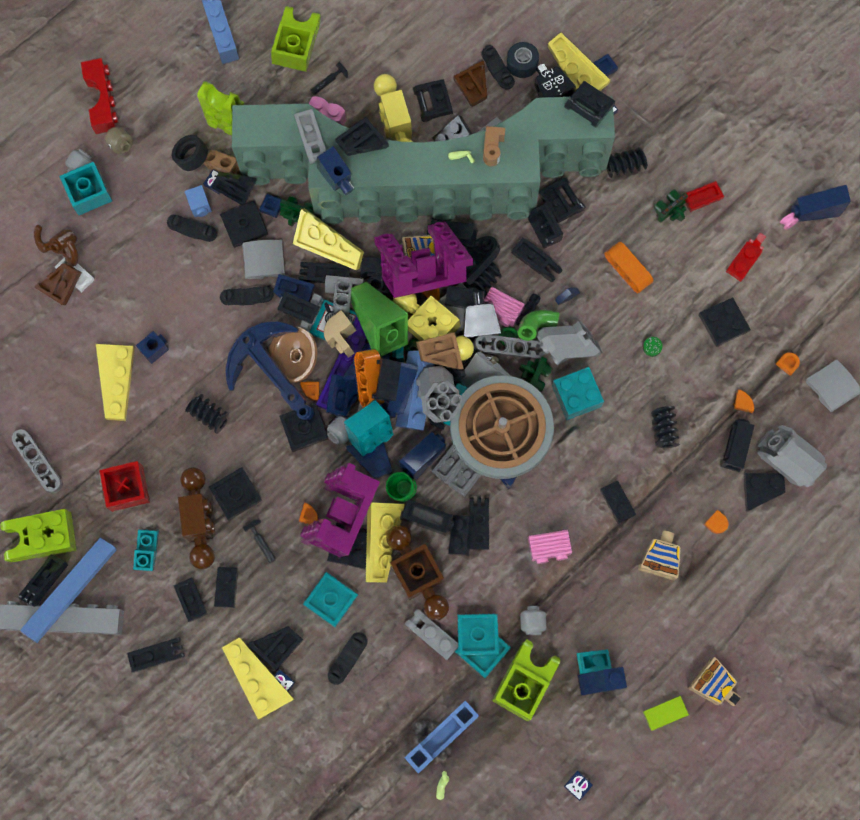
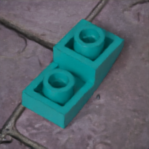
[133,529,159,571]

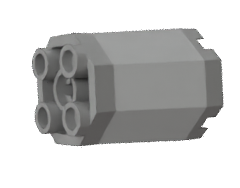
[536,321,603,365]
[416,366,462,422]
[757,425,827,487]

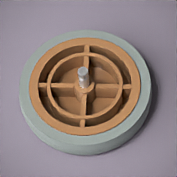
[450,375,554,479]

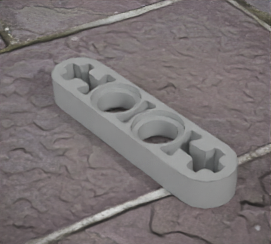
[473,335,545,359]
[12,429,63,493]

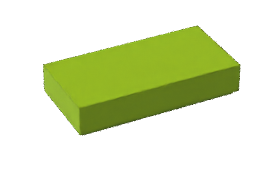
[643,696,689,731]

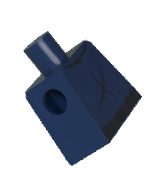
[317,146,355,195]

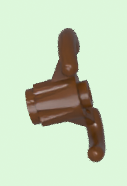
[34,225,78,267]

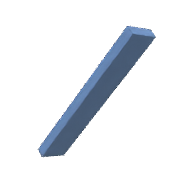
[20,538,116,643]

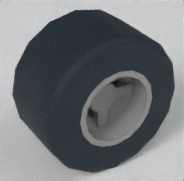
[507,42,539,78]

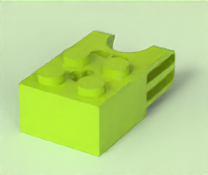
[271,6,320,72]
[197,81,244,135]
[0,509,77,562]
[492,639,560,721]

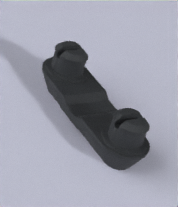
[481,45,515,90]
[167,214,218,242]
[220,286,274,306]
[328,632,368,685]

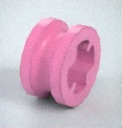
[780,212,799,230]

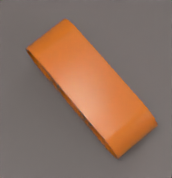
[604,241,654,293]
[354,349,384,407]

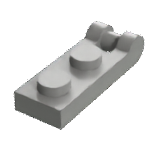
[294,109,326,164]
[405,609,458,660]

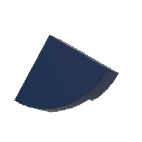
[555,287,580,305]

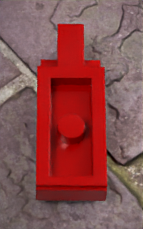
[726,233,766,282]

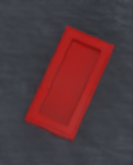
[685,181,724,212]

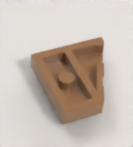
[416,332,464,369]

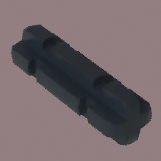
[516,293,541,326]

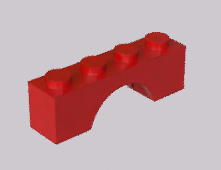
[80,58,119,134]

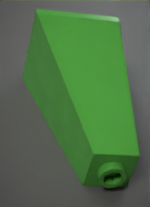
[351,282,408,357]

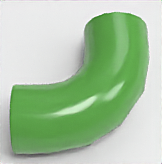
[518,310,560,341]

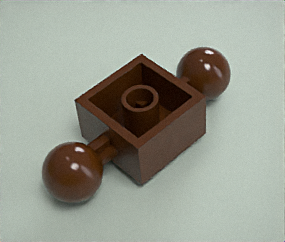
[178,467,215,569]
[386,525,449,620]

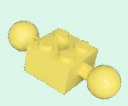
[374,74,413,142]
[393,294,474,361]

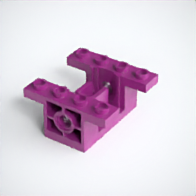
[374,222,473,298]
[300,463,380,557]

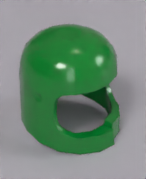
[386,472,417,502]

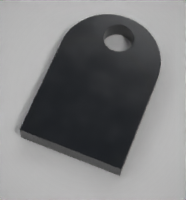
[463,236,500,285]

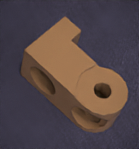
[483,126,505,167]
[203,150,240,175]

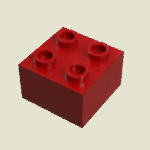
[99,461,150,512]

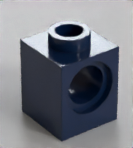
[136,331,169,364]

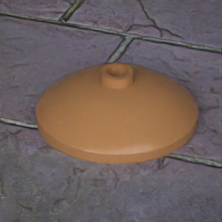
[269,326,317,383]

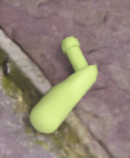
[448,150,475,163]
[436,771,449,800]

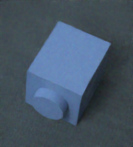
[185,185,212,217]

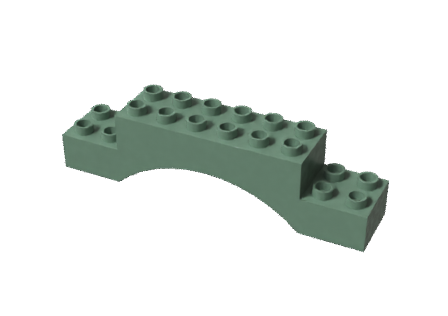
[232,96,615,224]

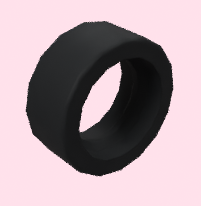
[171,135,208,171]

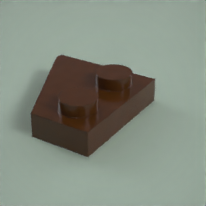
[453,60,487,107]
[34,263,82,305]

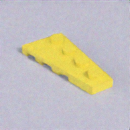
[547,33,610,91]
[293,208,364,270]
[96,344,135,421]
[366,502,405,582]
[222,638,295,720]

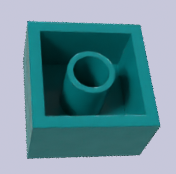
[59,161,112,216]
[552,367,604,421]
[344,400,394,456]

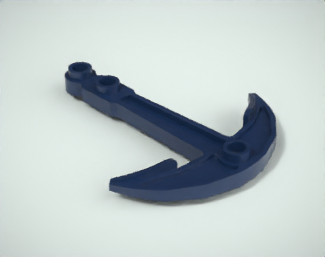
[226,322,314,420]

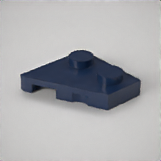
[273,274,315,302]
[326,374,358,417]
[346,443,393,479]

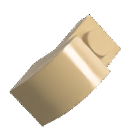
[324,310,356,358]

